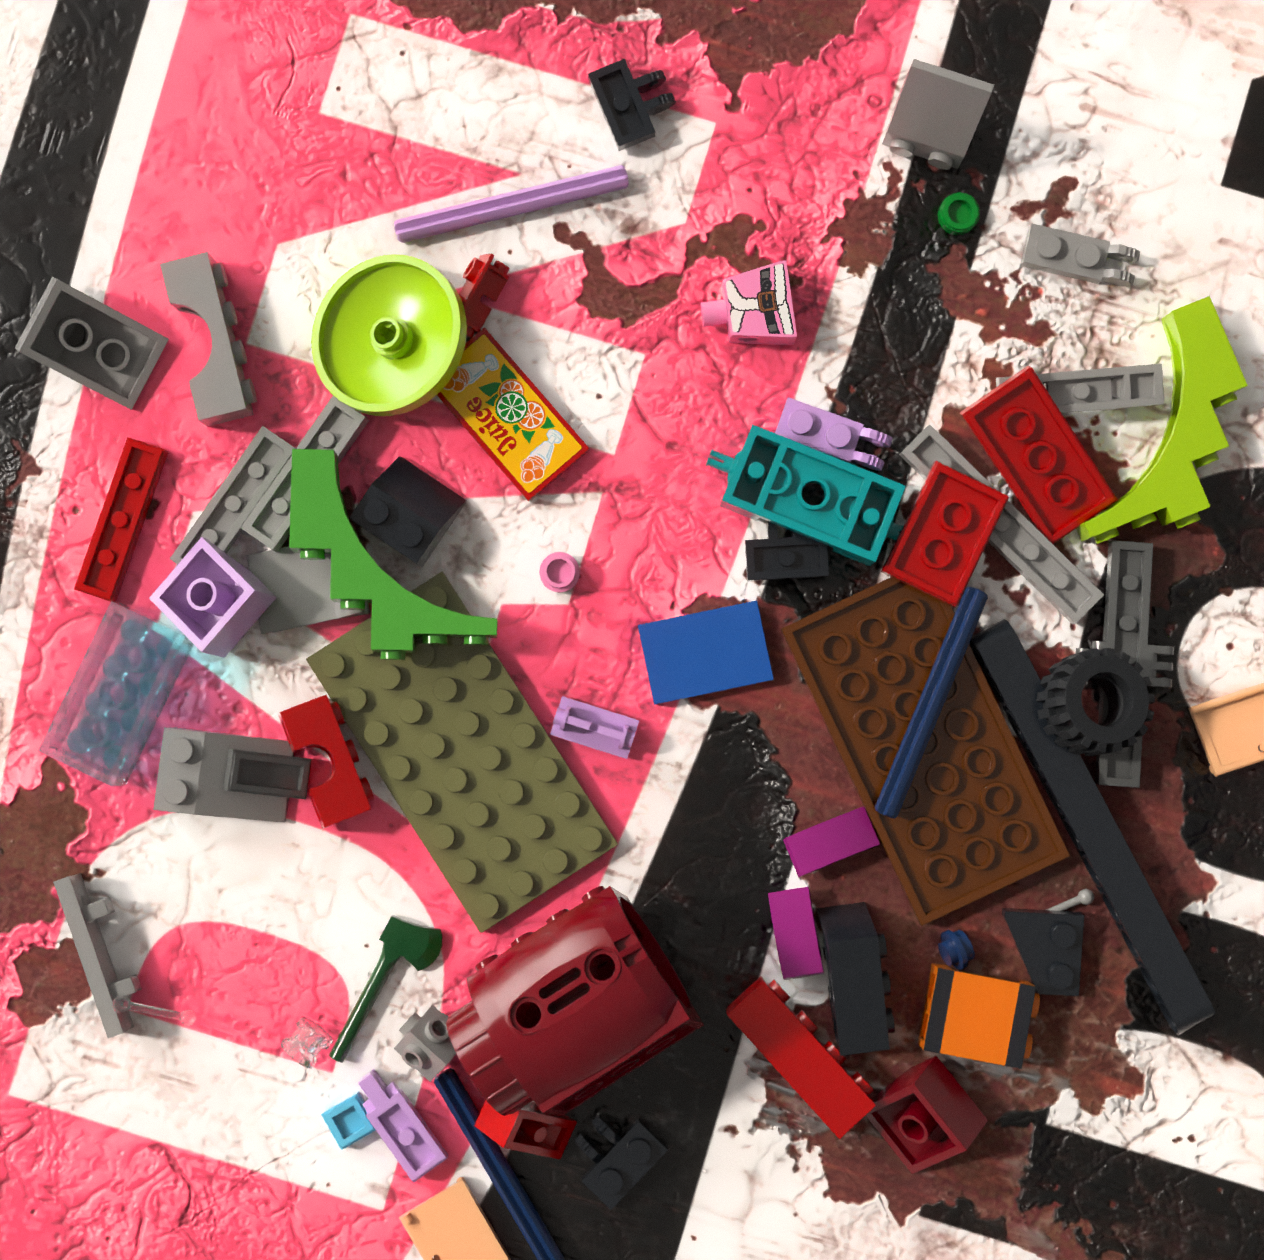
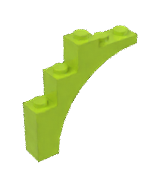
[1076,296,1248,544]

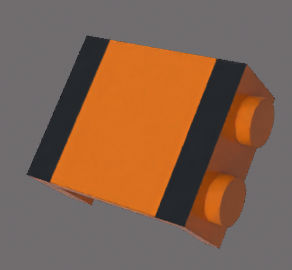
[917,963,1040,1069]

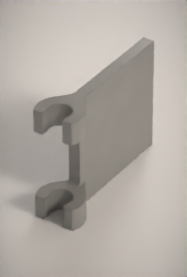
[246,546,370,635]

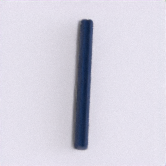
[875,587,988,818]
[434,1068,565,1260]

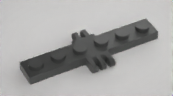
[1075,540,1174,788]

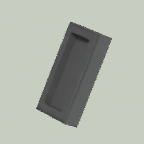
[223,749,312,799]

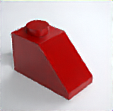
[474,1100,577,1160]

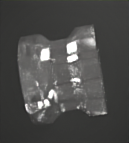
[280,1016,333,1069]

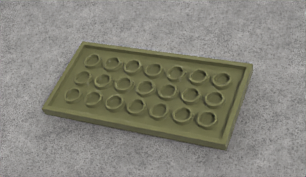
[306,571,618,933]

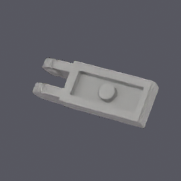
[1021,223,1141,287]

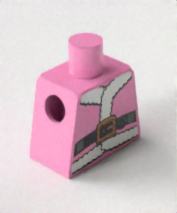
[700,260,797,345]

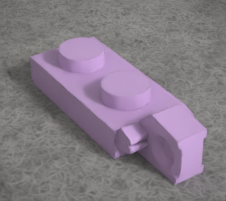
[358,1069,448,1182]

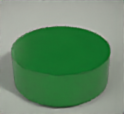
[938,192,980,236]

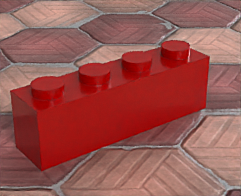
[725,976,876,1139]

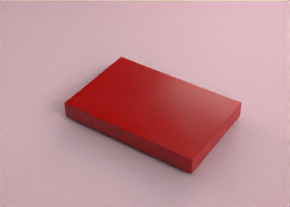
[881,461,1009,608]

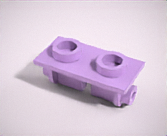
[550,696,640,759]

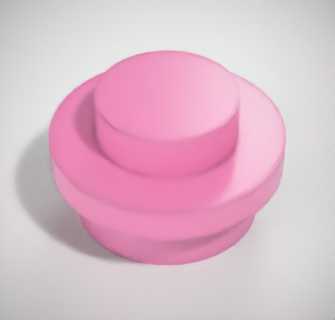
[539,552,580,593]

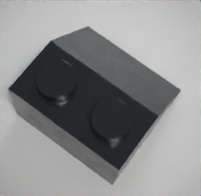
[349,456,467,567]

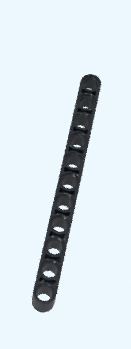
[969,619,1215,1035]

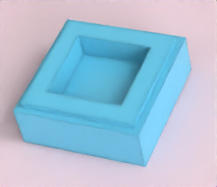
[321,1091,375,1150]

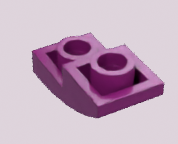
[783,806,880,877]
[768,886,824,980]

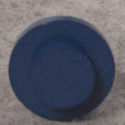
[938,929,975,970]

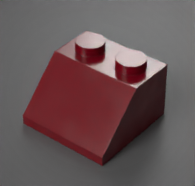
[865,1055,988,1174]

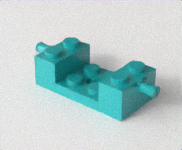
[706,424,906,566]

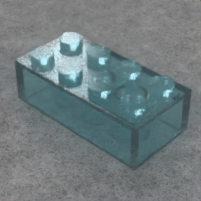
[38,601,194,787]

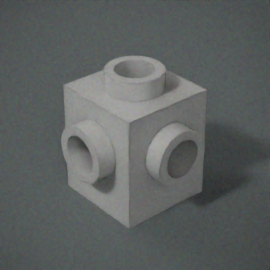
[394,1005,456,1082]

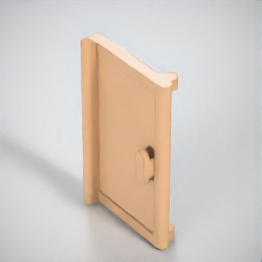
[1188,683,1264,777]
[399,1177,511,1260]

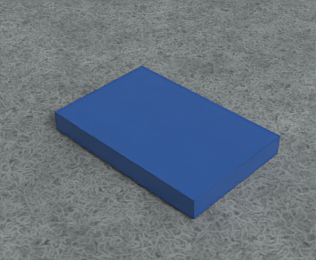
[638,600,774,705]

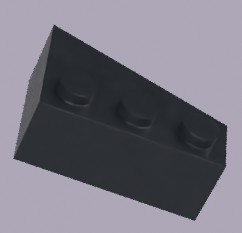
[817,902,895,1056]

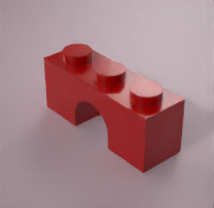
[278,694,374,829]

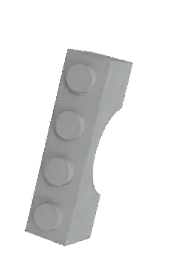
[160,252,257,427]

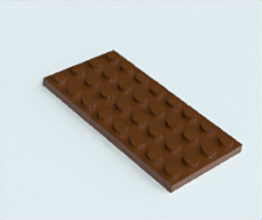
[780,577,1070,926]

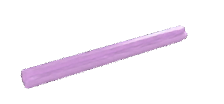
[394,165,629,243]

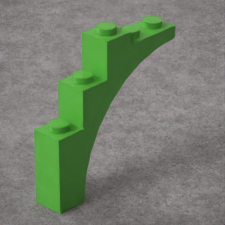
[289,449,498,660]

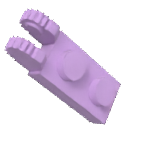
[775,397,893,471]

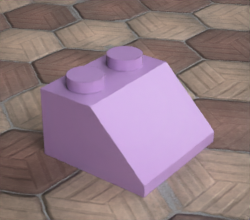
[149,537,277,658]

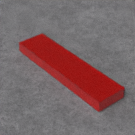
[74,437,169,603]

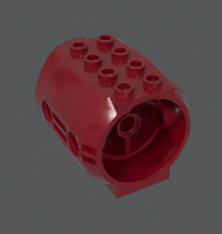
[446,886,704,1116]

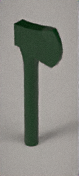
[329,914,442,1063]

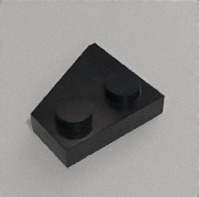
[1002,908,1084,996]

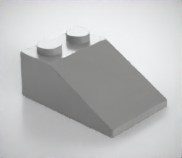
[882,59,994,170]
[15,277,169,410]
[153,727,294,822]

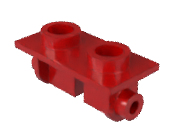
[459,253,510,339]

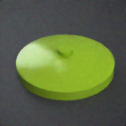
[311,254,467,416]

